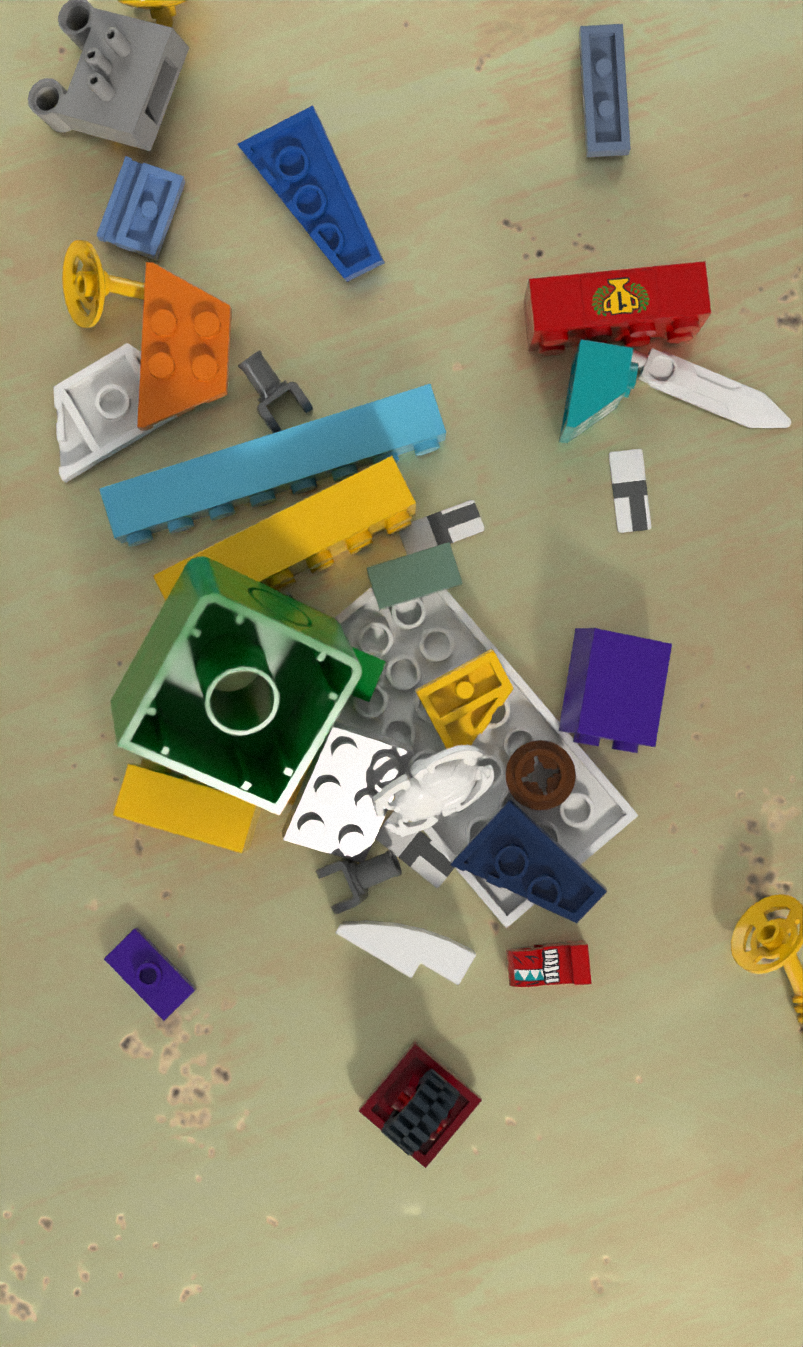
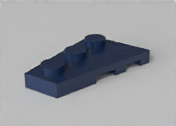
[450,799,607,923]

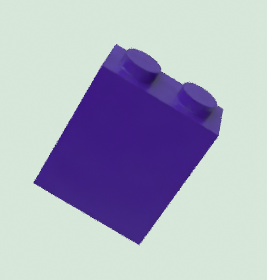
[558,628,672,753]

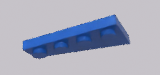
[237,105,385,282]

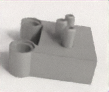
[28,0,189,151]

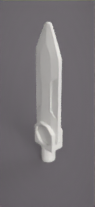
[631,348,791,428]

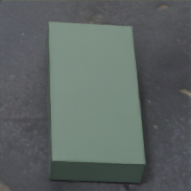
[366,542,463,610]

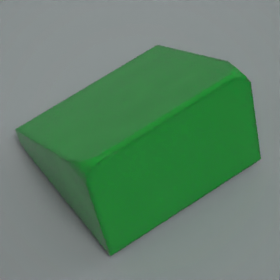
[351,646,386,703]

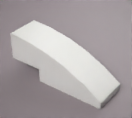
[336,920,476,985]

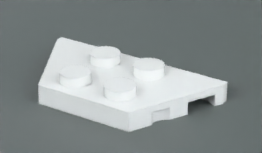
[53,343,178,483]

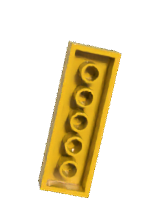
[152,456,416,601]

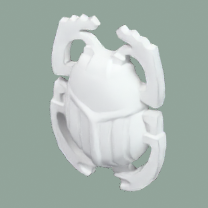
[372,745,494,837]

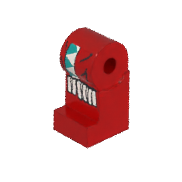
[506,940,592,987]

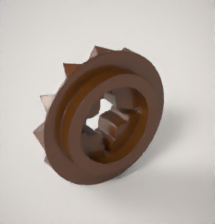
[506,740,576,811]

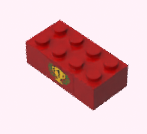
[523,261,711,356]

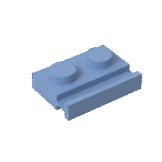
[96,156,186,261]

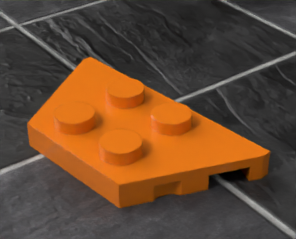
[137,262,232,431]

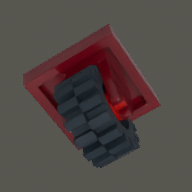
[359,1041,482,1168]

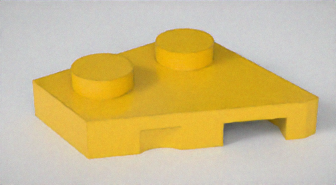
[415,649,514,760]

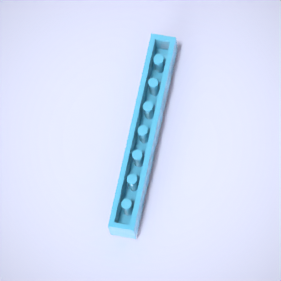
[99,384,446,547]

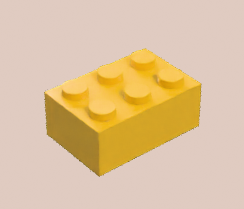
[113,757,262,853]

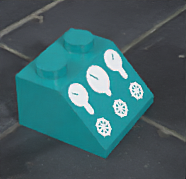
[559,339,639,443]

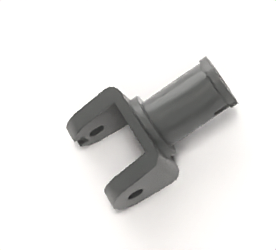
[238,350,313,433]
[315,849,402,915]

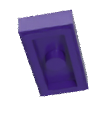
[104,927,197,1021]

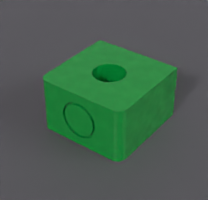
[110,556,362,815]

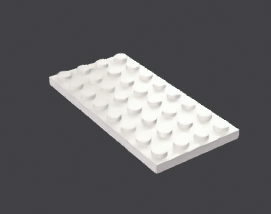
[335,551,639,928]

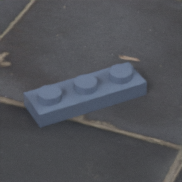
[579,24,631,157]

